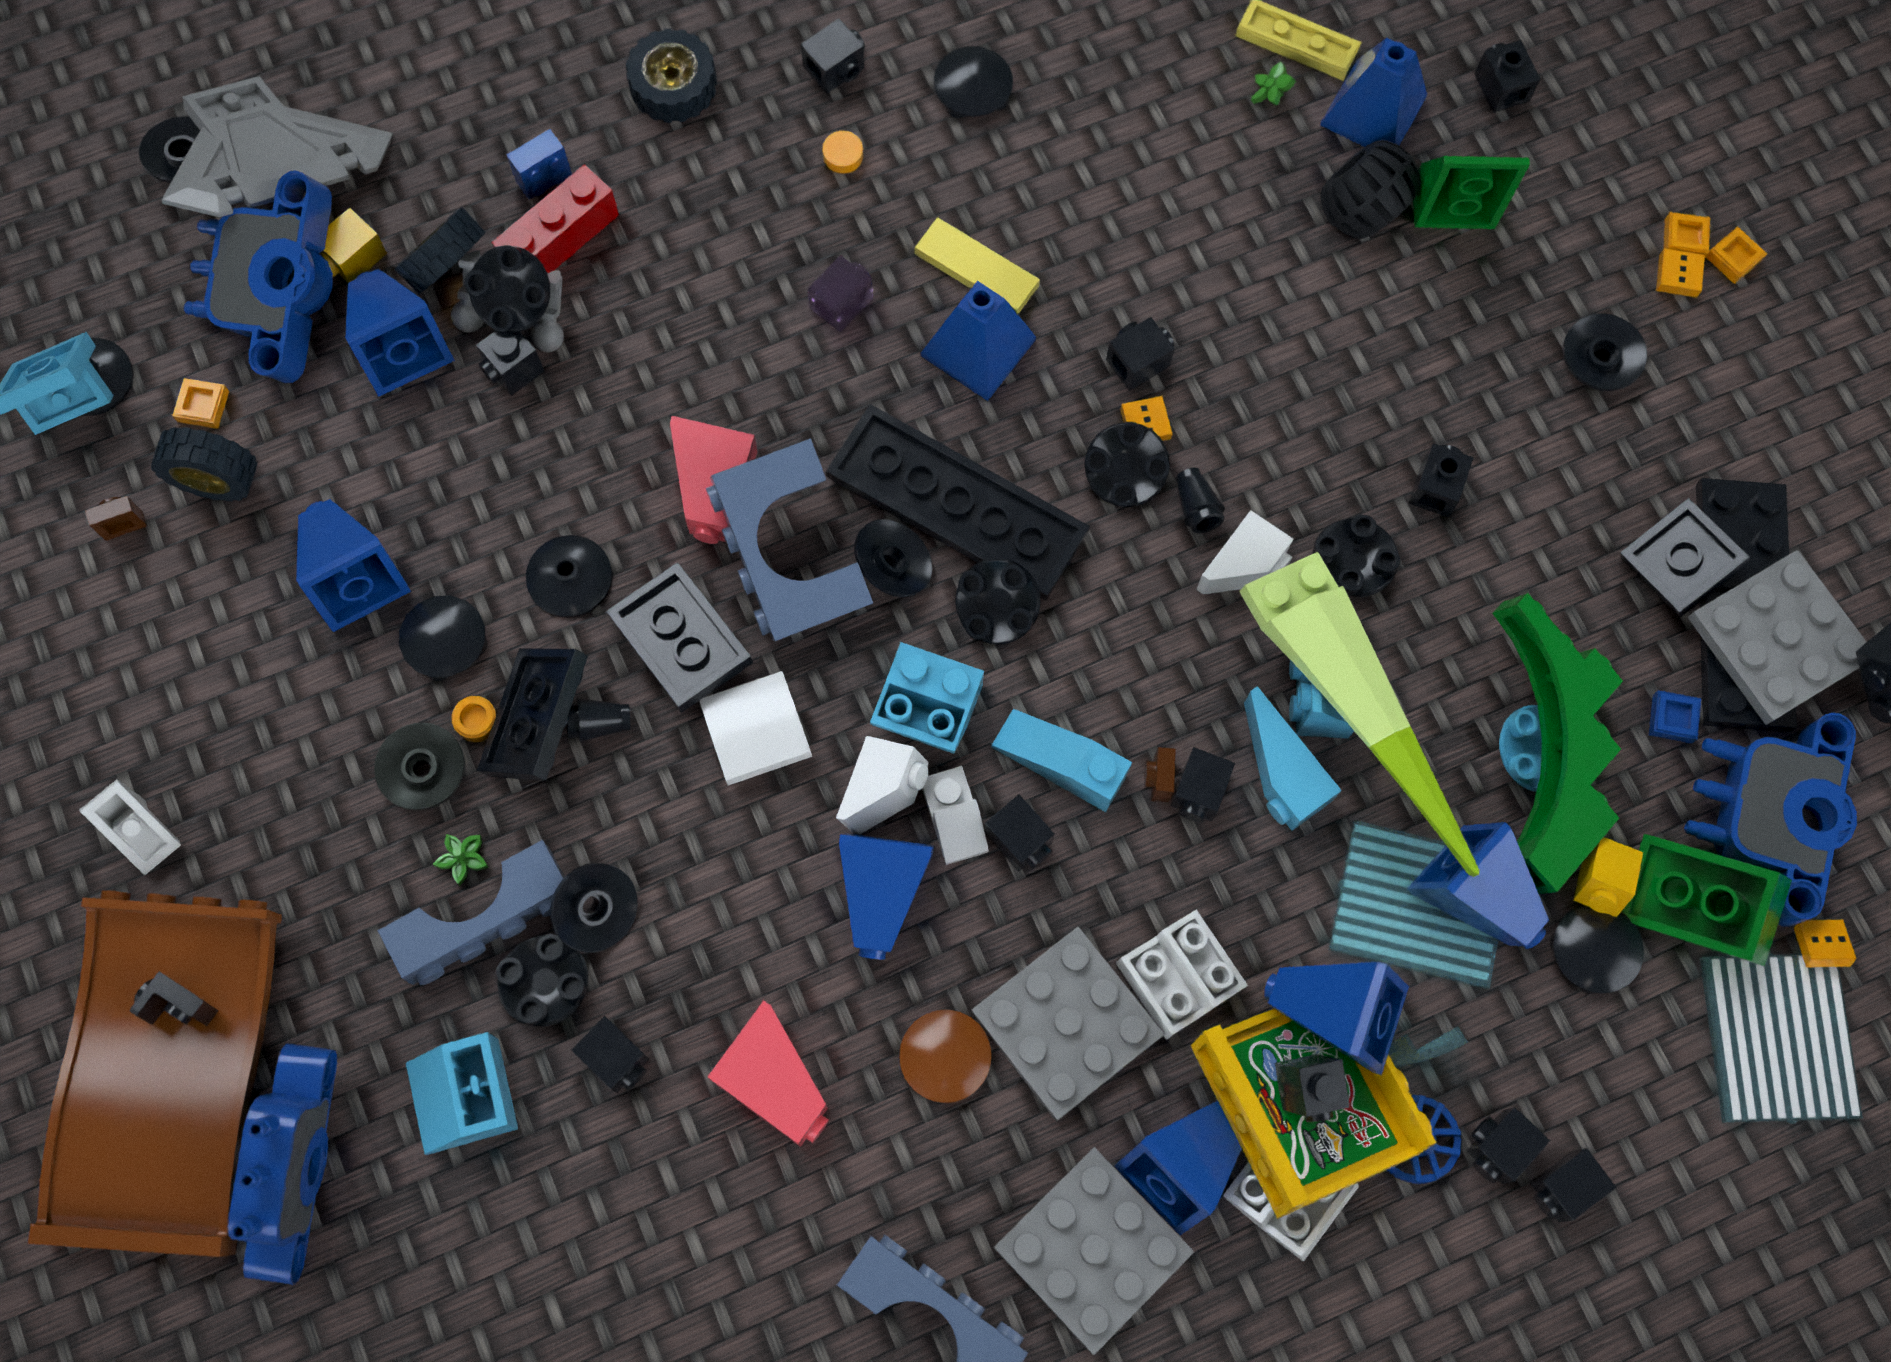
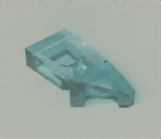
[1388,1026,1468,1068]

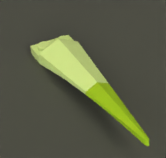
[1239,552,1479,877]

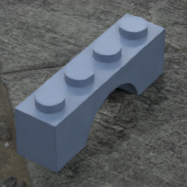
[377,840,565,985]
[837,1235,1028,1362]

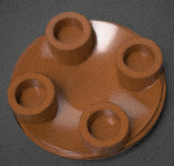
[899,1010,991,1103]

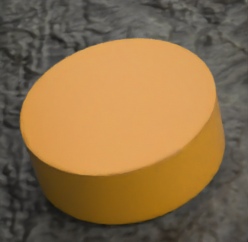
[823,131,863,174]
[452,696,497,742]

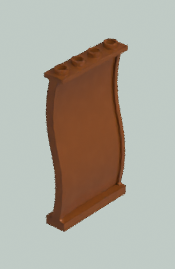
[28,890,282,1257]

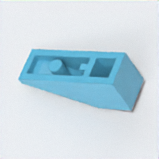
[1244,686,1342,831]
[991,709,1132,812]

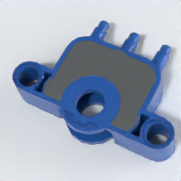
[183,171,333,384]
[1684,713,1857,927]
[228,1043,337,1285]

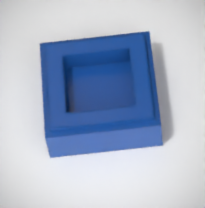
[1649,690,1701,744]

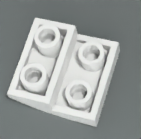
[700,671,812,786]
[1116,910,1248,1040]
[1223,1162,1359,1261]

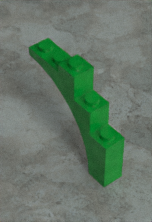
[1492,593,1623,894]

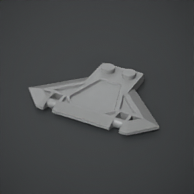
[162,76,393,217]

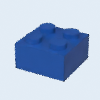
[506,129,572,200]

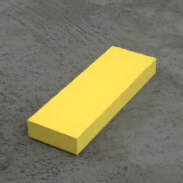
[1235,0,1362,81]
[915,217,1040,314]

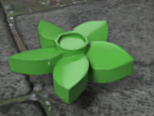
[1251,61,1296,106]
[433,834,488,886]

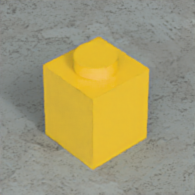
[320,208,387,283]
[1574,837,1643,917]

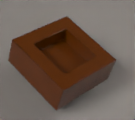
[85,496,147,541]
[1144,747,1176,802]

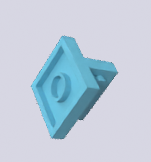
[0,332,114,435]

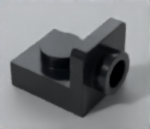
[130,972,219,1026]

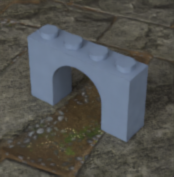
[706,438,873,641]

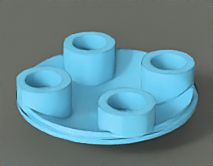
[1499,705,1542,792]

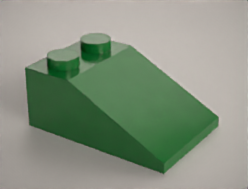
[1413,156,1530,229]
[1621,834,1792,967]

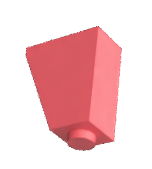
[670,416,758,544]
[708,1001,829,1147]

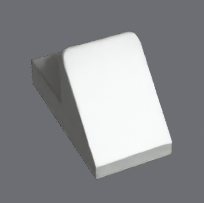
[922,766,989,865]
[80,779,181,875]

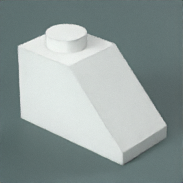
[1196,510,1293,594]
[836,736,929,834]

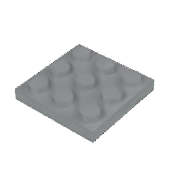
[1687,550,1867,725]
[971,927,1164,1122]
[993,1147,1194,1355]

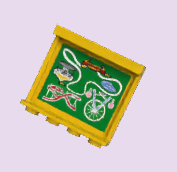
[1191,1008,1436,1219]

